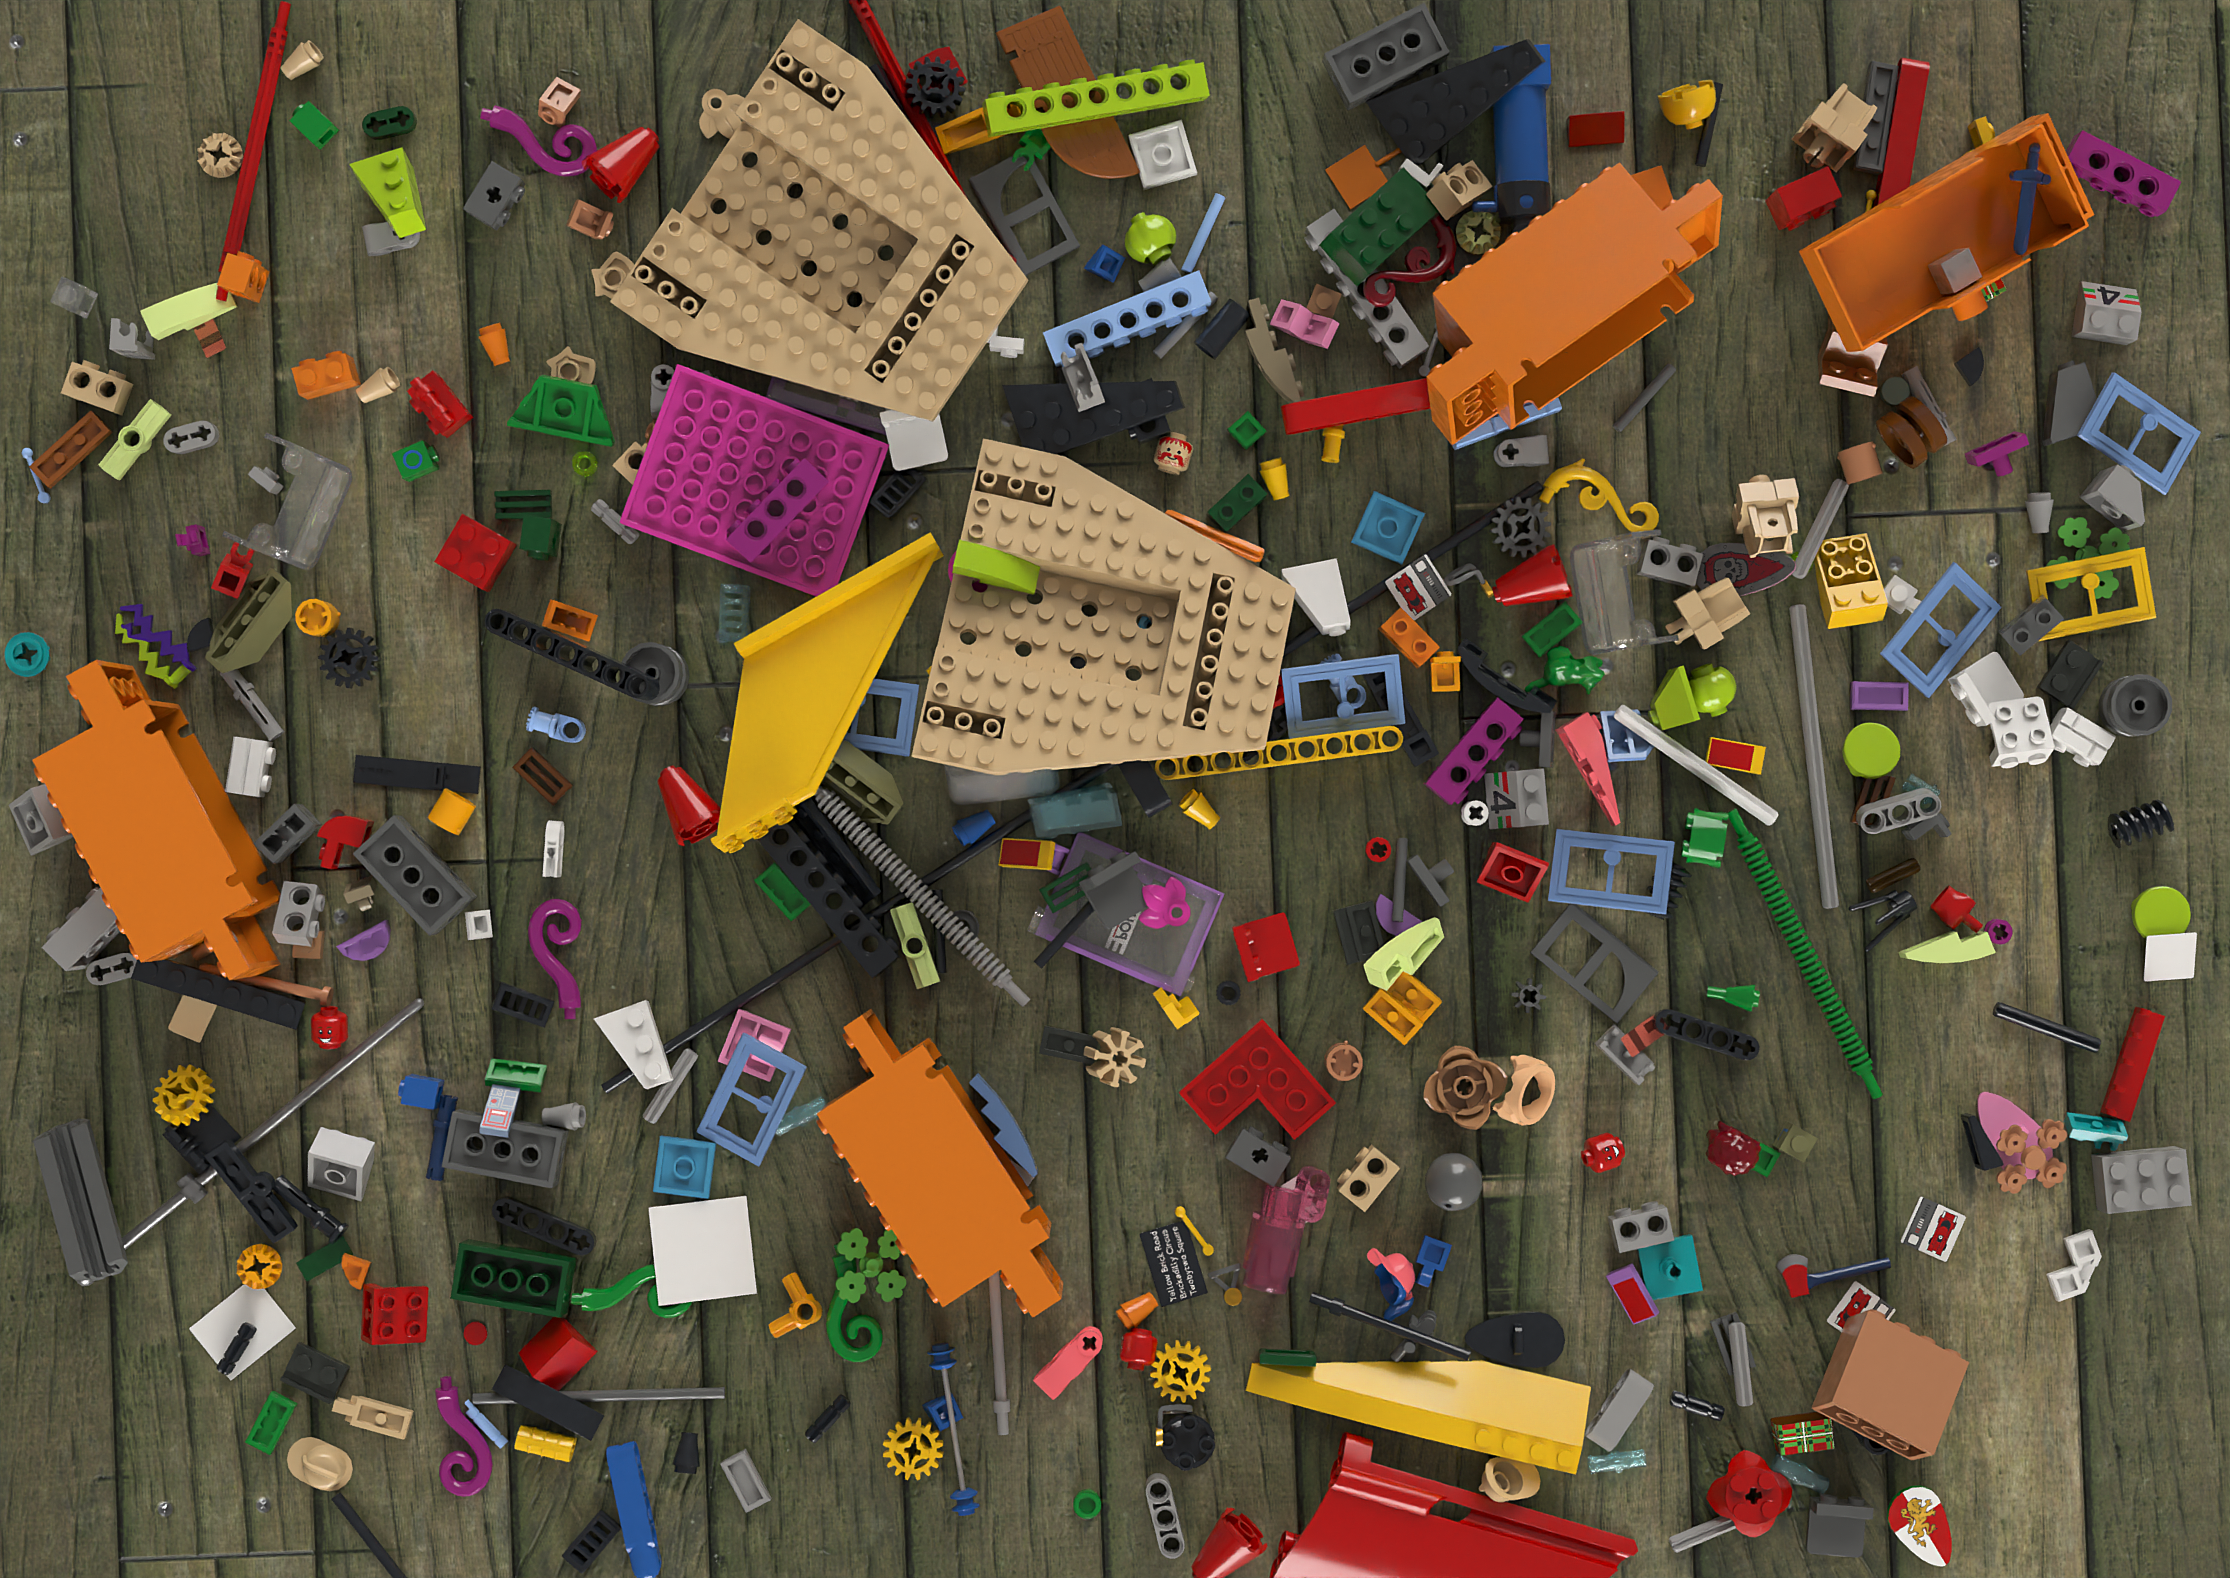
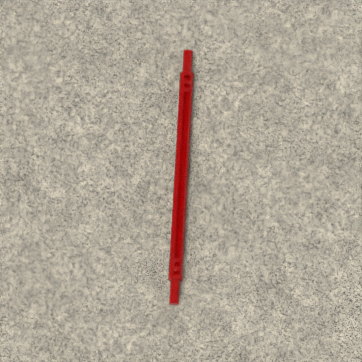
[849,0,968,199]
[216,1,291,302]

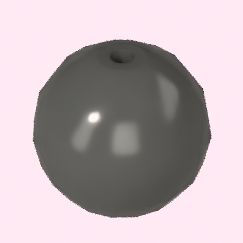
[1425,1153,1482,1211]

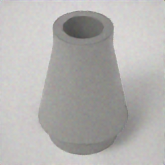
[1138,258,1181,292]
[2025,492,2054,533]
[542,1102,586,1130]

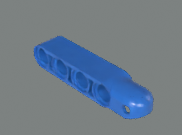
[606,1441,662,1578]

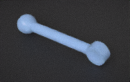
[22,448,51,503]

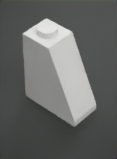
[1282,558,1350,636]

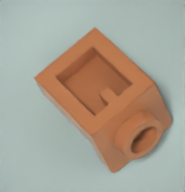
[538,77,581,128]

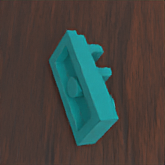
[2064,1112,2128,1151]

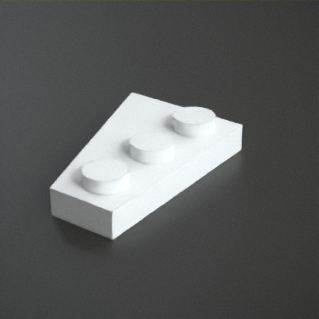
[594,1000,673,1089]

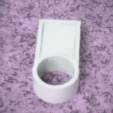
[543,820,564,877]

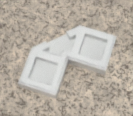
[2046,1229,2102,1302]

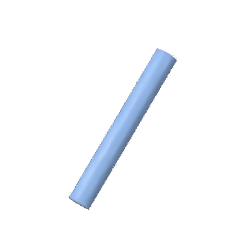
[1181,193,1225,274]

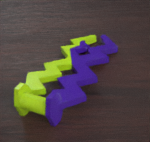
[115,604,197,688]

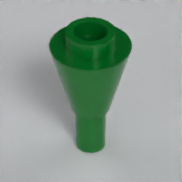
[1707,985,1760,1012]

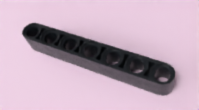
[485,608,660,701]
[1070,656,1173,818]

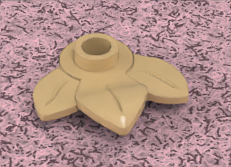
[699,89,745,139]

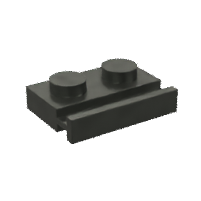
[2037,640,2104,709]
[1333,901,1384,965]
[280,1342,350,1404]

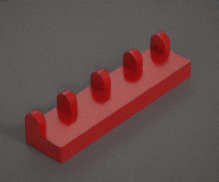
[2100,1007,2165,1122]

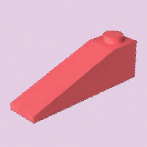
[1555,712,1621,826]

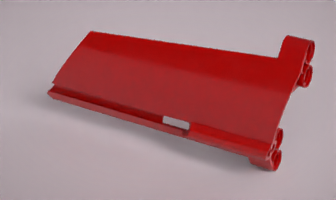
[1270,1431,1638,1578]

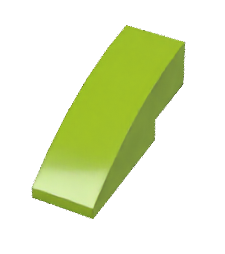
[952,539,1040,595]

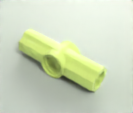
[99,399,171,480]
[890,902,940,989]

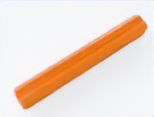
[1165,510,1264,562]

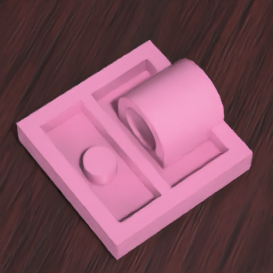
[718,1009,791,1082]

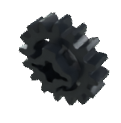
[904,56,966,118]
[318,628,381,689]

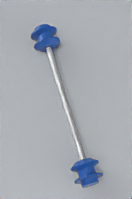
[927,1342,980,1516]

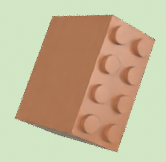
[1811,1309,1969,1461]

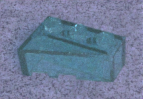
[1027,783,1123,840]

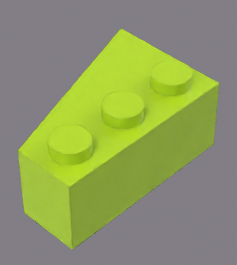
[349,147,426,238]

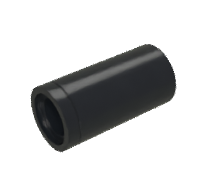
[1194,299,1251,360]

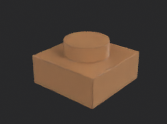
[1306,284,1342,319]
[292,929,325,959]

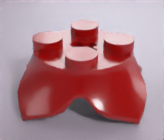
[1706,1450,1792,1538]

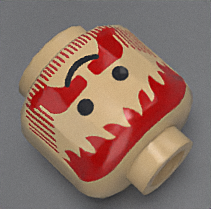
[1153,432,1193,475]

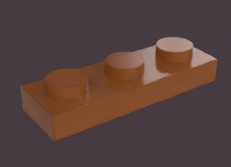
[29,410,113,488]

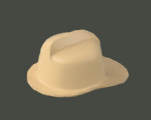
[287,1437,353,1491]
[1478,1457,1541,1502]

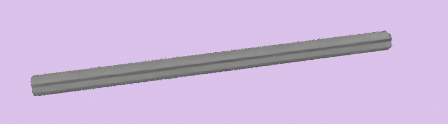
[1789,604,1839,908]

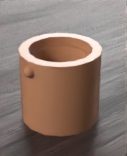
[1837,441,1883,485]
[1324,1040,1363,1081]

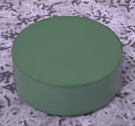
[1880,377,1910,406]

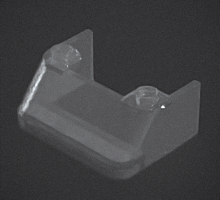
[222,432,352,570]
[1570,529,1679,655]
[944,764,1060,805]

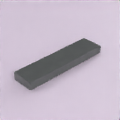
[1853,61,1899,175]

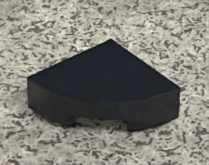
[1954,347,1984,387]
[187,618,214,652]

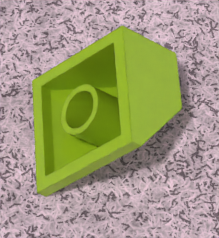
[1648,665,1700,731]

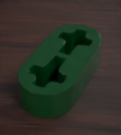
[362,106,417,140]

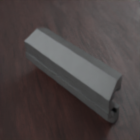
[33,1119,128,1281]

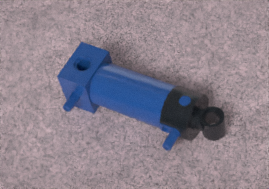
[1472,44,1551,235]

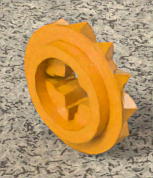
[236,1244,282,1289]

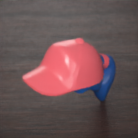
[1367,1248,1415,1321]

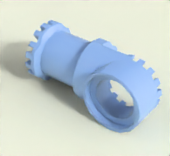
[1319,654,1366,709]
[526,707,586,743]

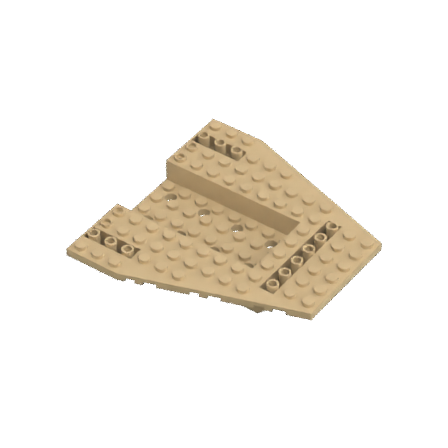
[610,19,1029,422]
[912,438,1296,775]

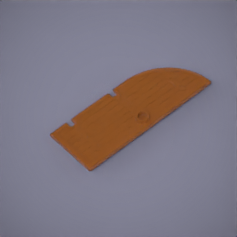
[995,6,1140,179]

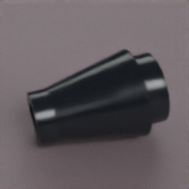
[672,1432,700,1474]

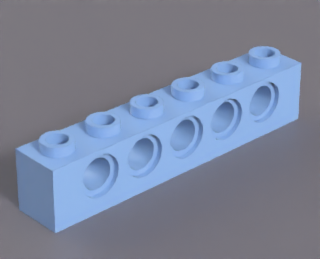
[1043,270,1212,367]

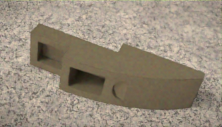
[1244,298,1304,403]

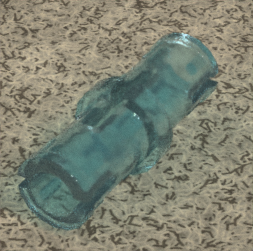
[776,1096,827,1136]
[1587,1449,1646,1474]
[1771,1454,1830,1494]

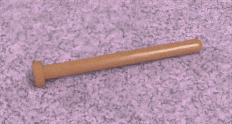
[199,963,333,1006]

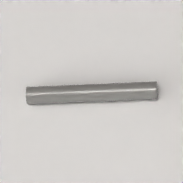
[1153,291,1218,359]

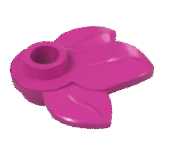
[1138,876,1191,929]

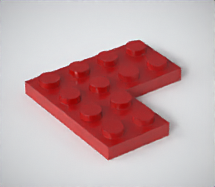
[1178,1019,1336,1140]

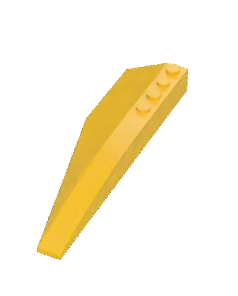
[1246,1360,1591,1475]

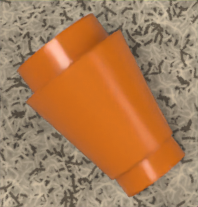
[478,323,510,366]
[1115,1292,1159,1330]

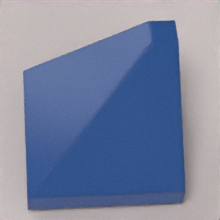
[1084,245,1125,283]
[922,1393,963,1431]

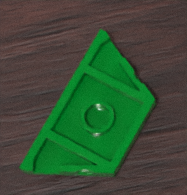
[507,375,615,447]

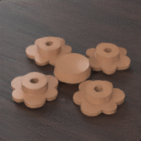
[1996,1119,2067,1194]

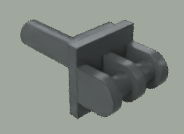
[1390,1310,1437,1362]

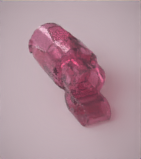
[1242,1166,1330,1294]

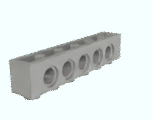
[1304,209,1429,369]

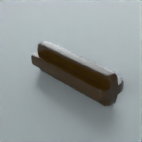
[1866,858,1921,893]

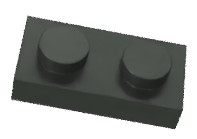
[1039,1026,1098,1065]

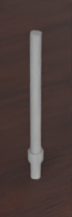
[989,1271,1010,1435]

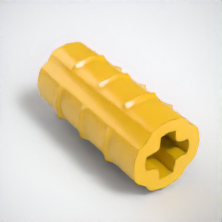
[515,1425,577,1462]

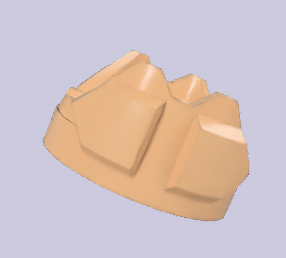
[1493,1055,1555,1125]

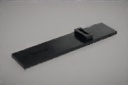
[353,755,481,794]

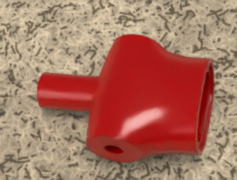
[1930,885,1983,933]

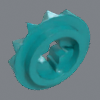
[5,632,51,677]

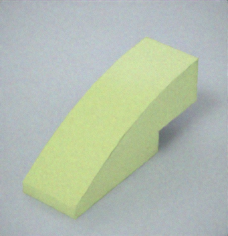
[140,283,238,340]
[1363,917,1444,991]
[1898,931,1996,963]

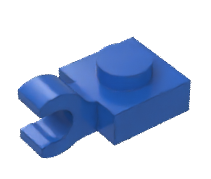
[1415,1235,1452,1287]

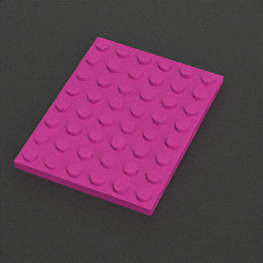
[619,364,889,597]

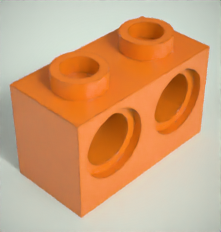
[217,251,270,303]
[1378,607,1440,668]

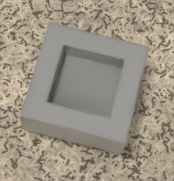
[248,466,284,495]

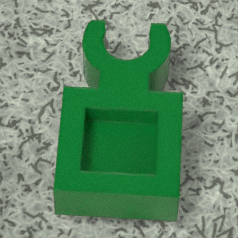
[1012,129,1051,171]

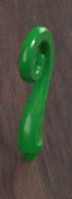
[826,1243,883,1362]
[571,1264,692,1318]

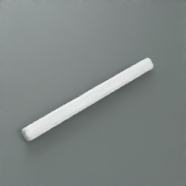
[1614,705,1778,826]

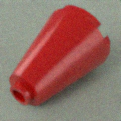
[581,127,659,203]
[1492,544,1573,606]
[657,766,721,846]
[1191,1508,1267,1578]

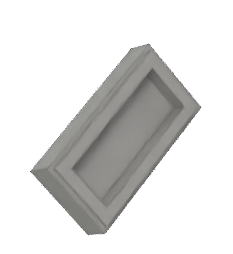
[720,1449,771,1513]

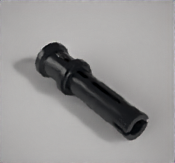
[272,1175,349,1245]

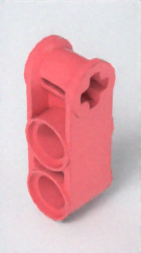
[1033,1326,1103,1400]

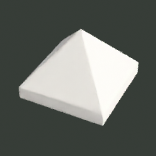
[465,910,493,940]

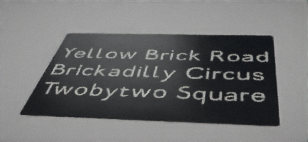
[1140,1221,1208,1307]

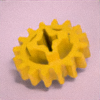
[153,1064,215,1126]
[1150,1340,1211,1403]
[883,1417,944,1480]

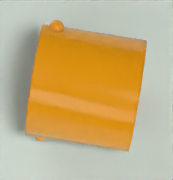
[295,599,341,637]
[427,788,476,836]

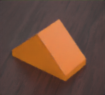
[542,599,598,641]

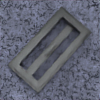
[1709,1312,1756,1375]

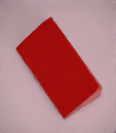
[1566,111,1625,148]

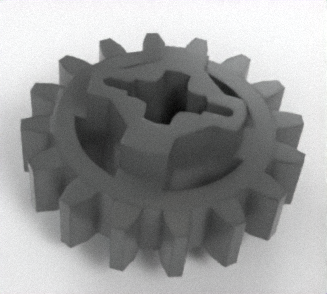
[1489,497,1551,558]

